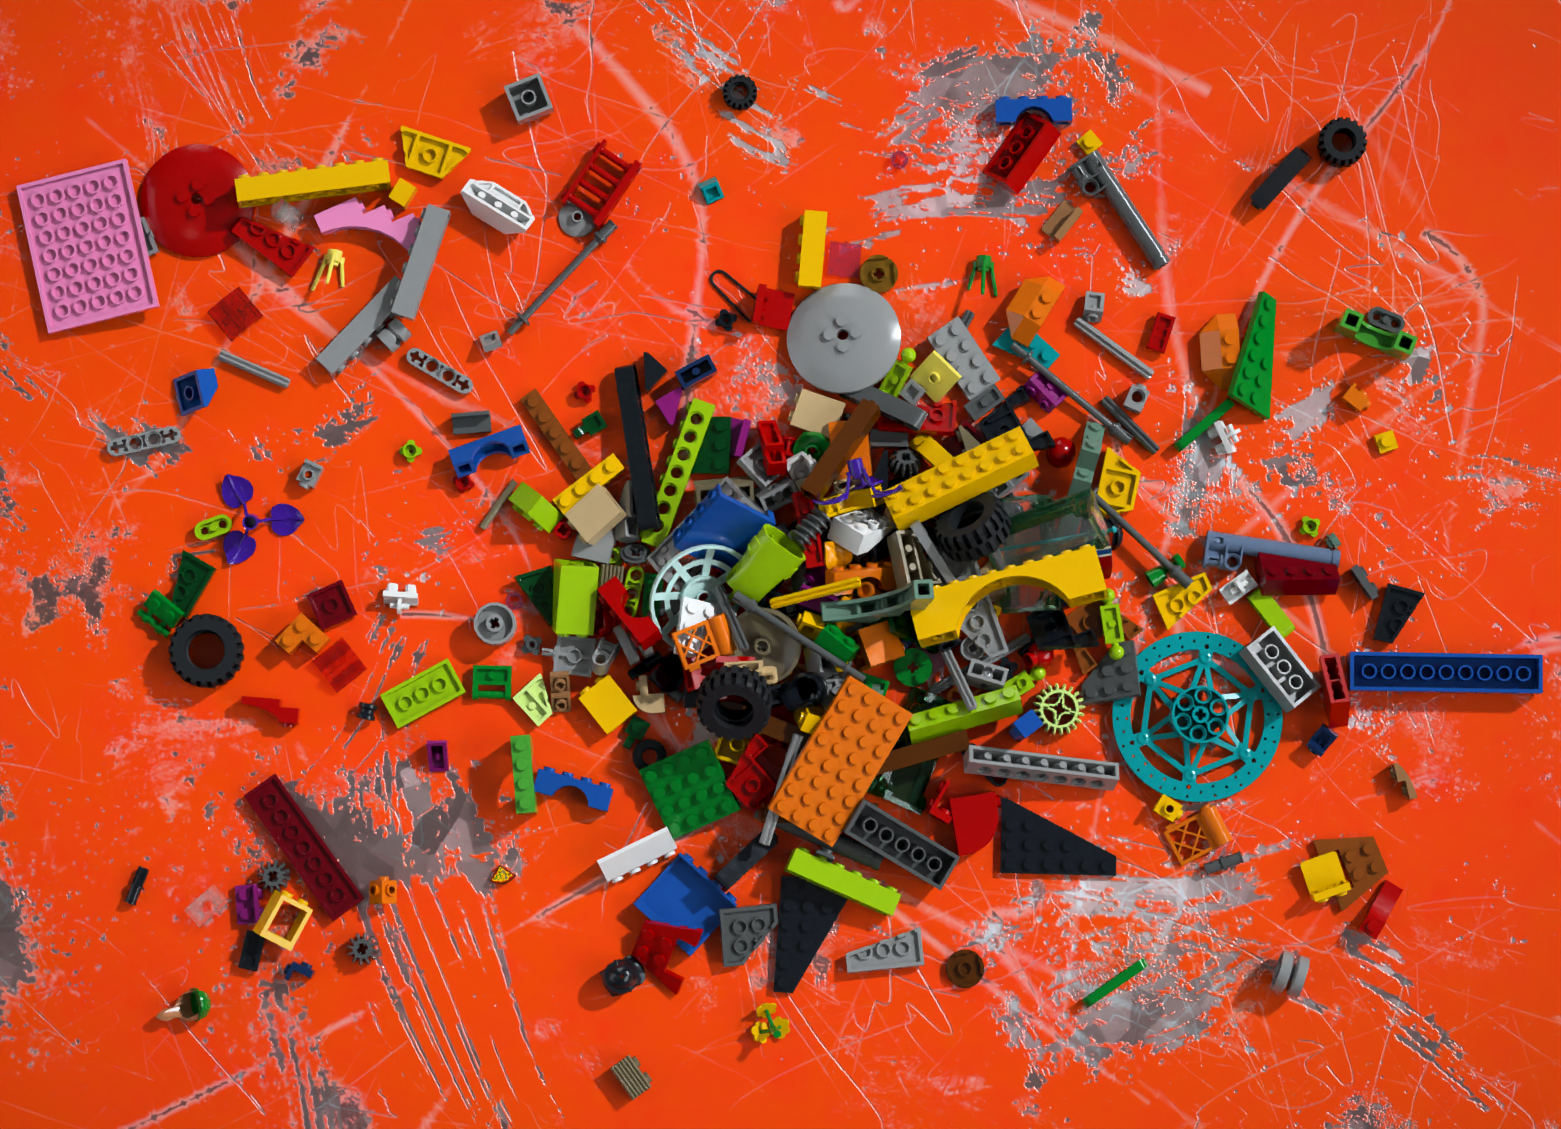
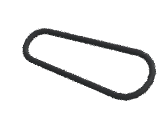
[710,270,756,323]

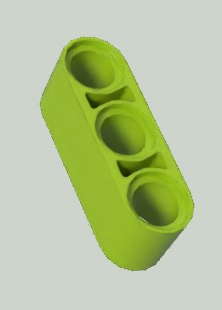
[624,566,645,617]
[1246,588,1296,638]

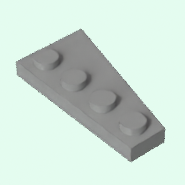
[845,927,925,974]

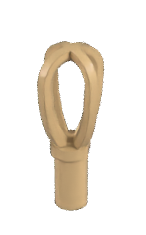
[833,477,867,494]

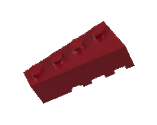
[1254,552,1340,596]

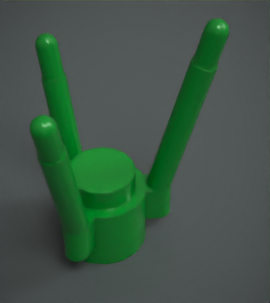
[967,255,998,297]

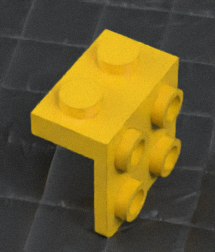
[1300,851,1351,903]

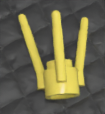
[311,249,345,291]

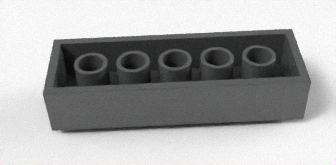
[842,798,960,890]

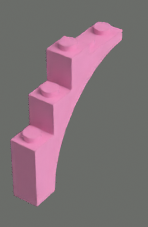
[314,197,422,251]

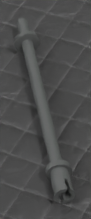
[507,219,618,336]
[1010,342,1134,446]
[1086,488,1194,589]
[731,590,866,683]

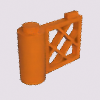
[671,613,737,672]
[1164,803,1233,866]

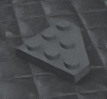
[1081,640,1141,706]
[718,903,778,967]

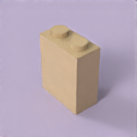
[787,388,846,439]
[564,484,627,546]

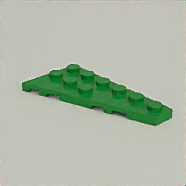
[1227,291,1276,420]

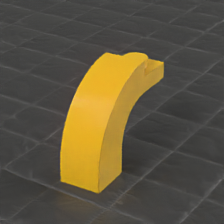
[909,434,954,467]
[818,484,885,518]

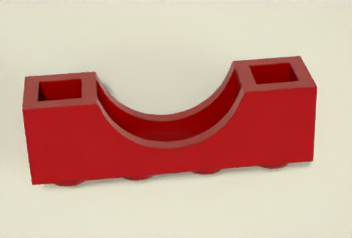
[597,576,663,651]

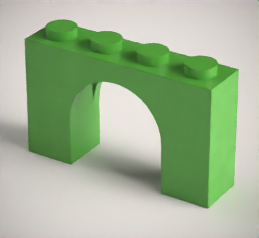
[1334,308,1418,361]
[510,735,538,815]

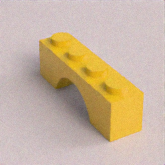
[552,453,626,517]

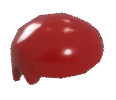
[1046,437,1076,468]
[593,607,615,637]

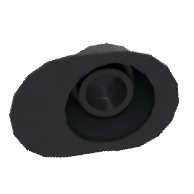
[655,651,685,692]

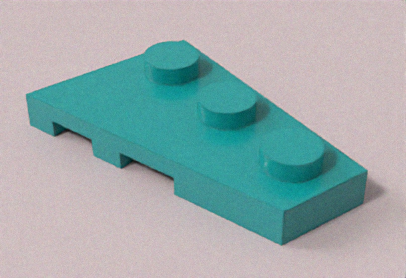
[992,327,1060,369]

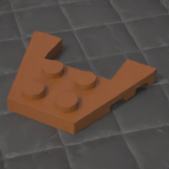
[1066,600,1143,676]
[1313,836,1388,911]

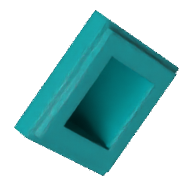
[698,177,724,205]

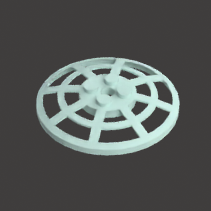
[649,544,743,648]

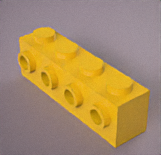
[795,210,828,290]

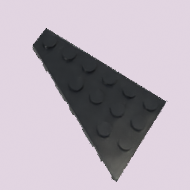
[1000,798,1116,876]
[773,876,848,993]

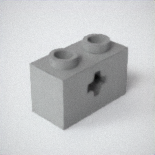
[754,477,798,512]
[966,658,1009,692]

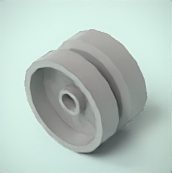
[474,602,517,646]
[613,617,655,666]
[1271,950,1310,998]

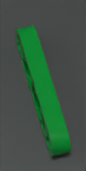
[1173,398,1235,453]
[1082,957,1148,1008]

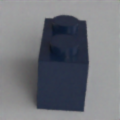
[675,354,718,391]

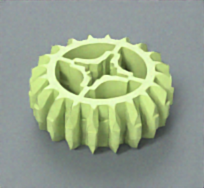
[1033,683,1085,735]

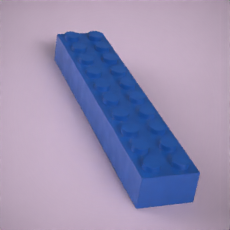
[1347,652,1543,695]

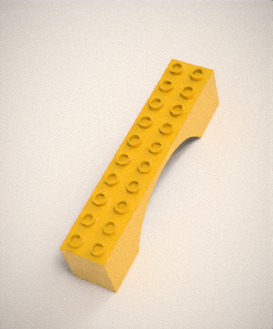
[910,544,1108,648]

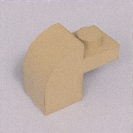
[633,675,666,714]

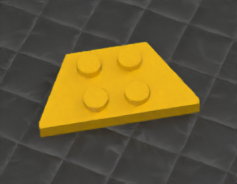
[401,125,471,180]
[1092,447,1141,518]

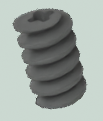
[790,508,832,551]

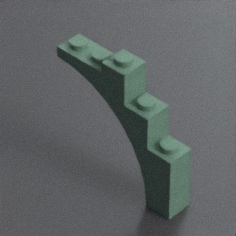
[1055,421,1106,545]
[820,579,934,623]

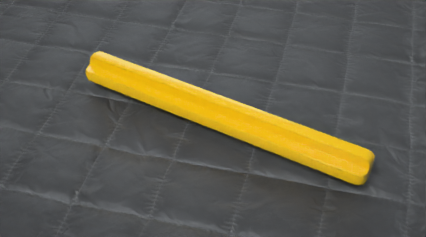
[769,576,862,609]

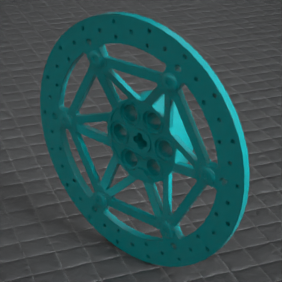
[1112,631,1283,802]

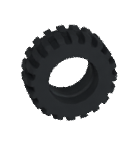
[934,492,1012,563]
[168,614,245,688]
[697,665,772,741]

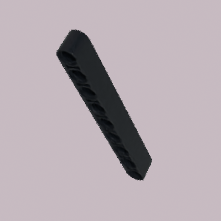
[615,364,661,532]

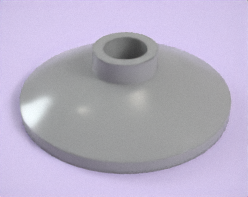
[559,199,595,237]

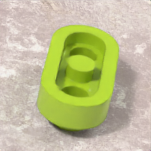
[194,514,233,541]

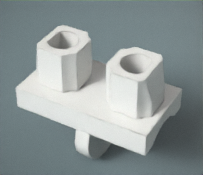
[1207,420,1241,455]
[1219,570,1258,605]
[383,583,419,615]

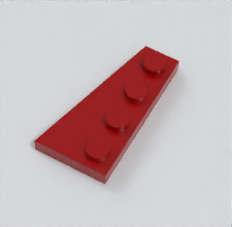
[231,216,316,278]
[878,400,958,436]

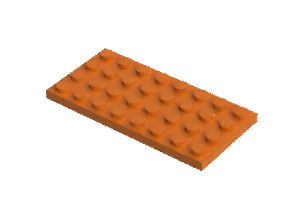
[767,675,913,847]

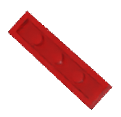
[791,491,825,569]

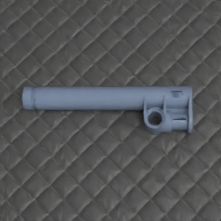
[1202,530,1341,572]

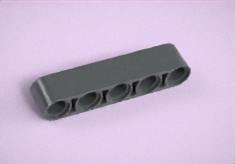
[838,386,928,431]

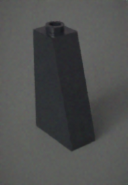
[1249,145,1312,210]
[715,832,779,890]

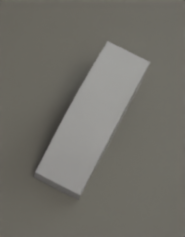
[615,480,640,544]

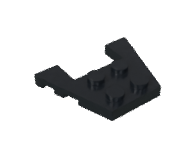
[979,385,1056,451]
[1026,595,1099,651]

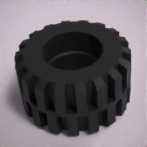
[1317,117,1367,168]

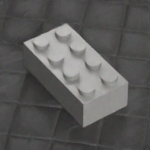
[1239,626,1321,713]

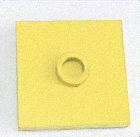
[910,350,962,403]

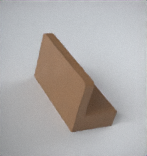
[1041,200,1083,244]

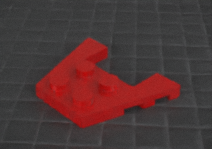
[725,733,777,812]
[631,920,703,995]

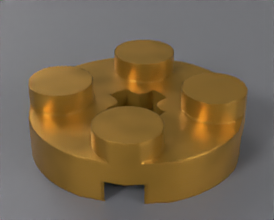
[860,255,898,294]

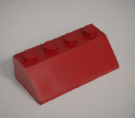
[982,111,1061,195]

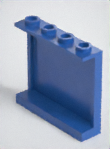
[672,484,776,573]
[634,852,737,956]

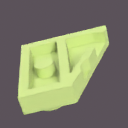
[513,673,553,727]

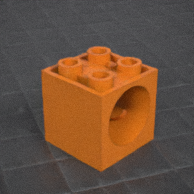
[847,620,905,672]

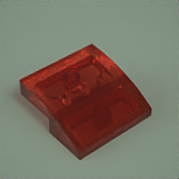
[207,287,263,342]
[312,637,367,693]

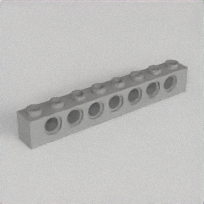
[963,745,1119,791]

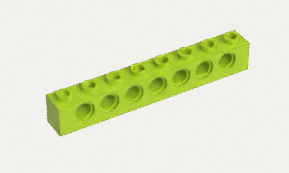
[639,398,716,548]

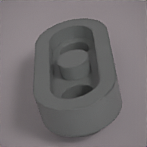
[1367,307,1405,333]

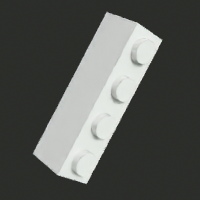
[597,827,677,884]

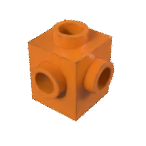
[369,877,397,904]

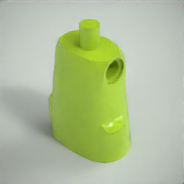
[726,524,806,604]

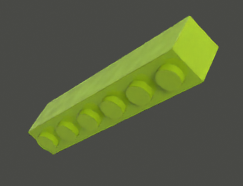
[906,685,1023,745]
[784,847,901,917]

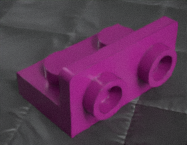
[1023,371,1068,414]
[235,884,264,925]

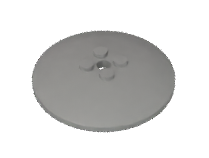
[787,283,901,394]

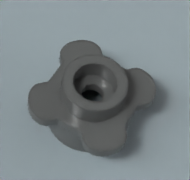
[521,635,542,656]

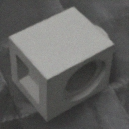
[1122,383,1150,414]

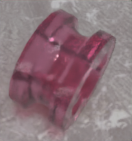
[891,151,908,169]
[506,592,523,610]

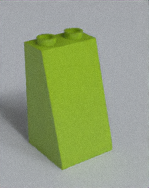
[552,559,599,638]

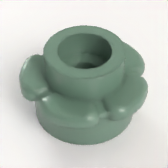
[1325,532,1342,550]

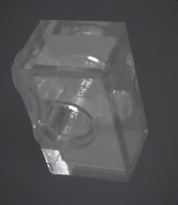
[271,199,304,233]
[184,884,230,928]

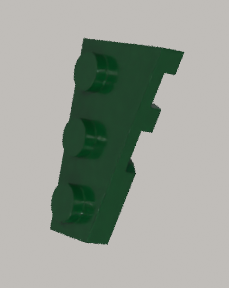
[691,417,732,475]
[171,550,217,619]
[513,565,554,627]
[887,613,939,654]

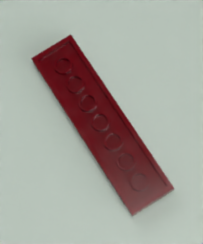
[244,773,365,921]

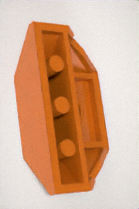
[1006,276,1066,348]
[1199,313,1240,390]

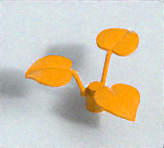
[824,541,890,630]

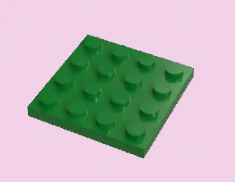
[639,739,741,839]

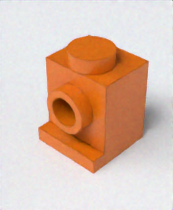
[1340,383,1372,414]

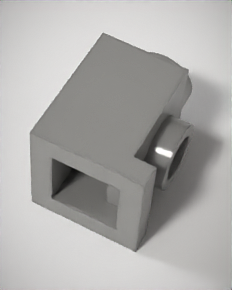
[296,459,325,490]

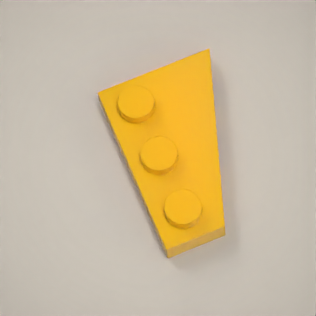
[1152,572,1212,630]

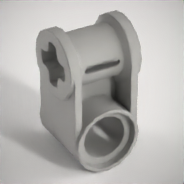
[592,637,621,675]

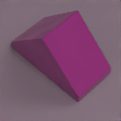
[655,387,683,427]
[427,740,449,772]

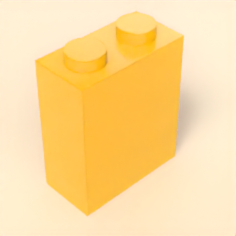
[579,674,637,735]

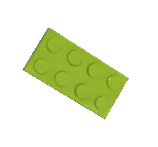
[380,658,466,729]

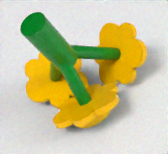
[751,1003,790,1044]

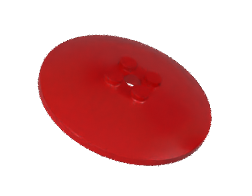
[140,144,255,258]

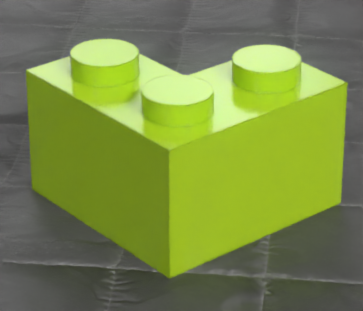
[508,482,564,534]

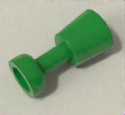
[1144,553,1186,588]

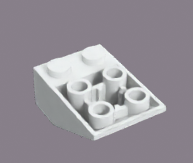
[827,508,896,555]

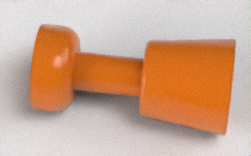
[857,581,887,598]

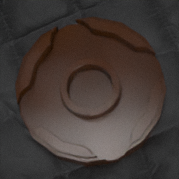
[946,950,984,988]

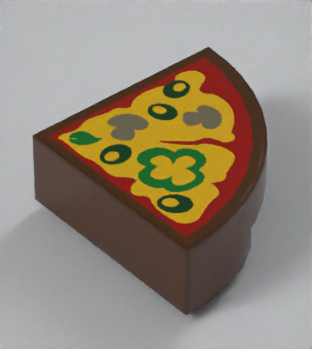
[490,865,516,884]

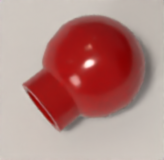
[1023,643,1054,668]

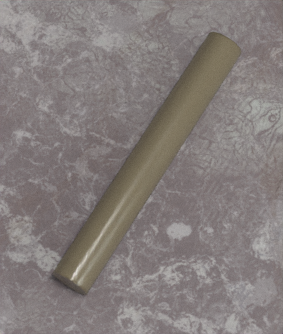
[479,479,518,530]

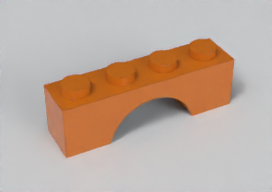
[825,560,897,596]

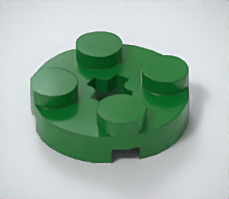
[793,431,830,463]
[894,648,933,687]

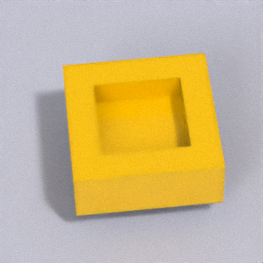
[1076,129,1103,155]
[1373,430,1399,454]

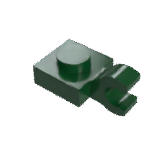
[573,410,607,439]
[623,715,651,750]

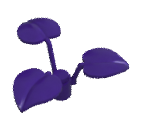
[813,458,903,505]
[222,474,305,564]

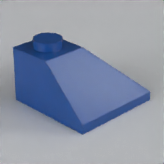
[173,368,218,416]

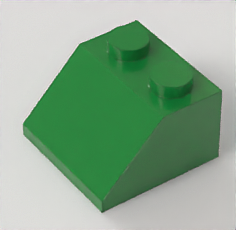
[814,623,860,664]

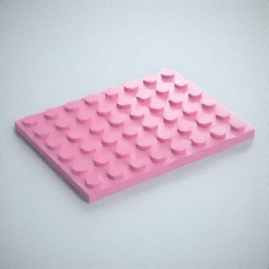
[16,158,160,334]

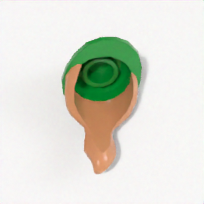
[156,988,211,1022]

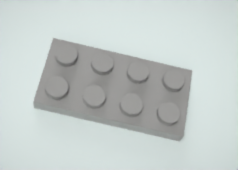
[926,316,1001,401]

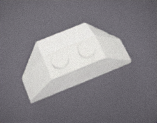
[460,179,535,234]

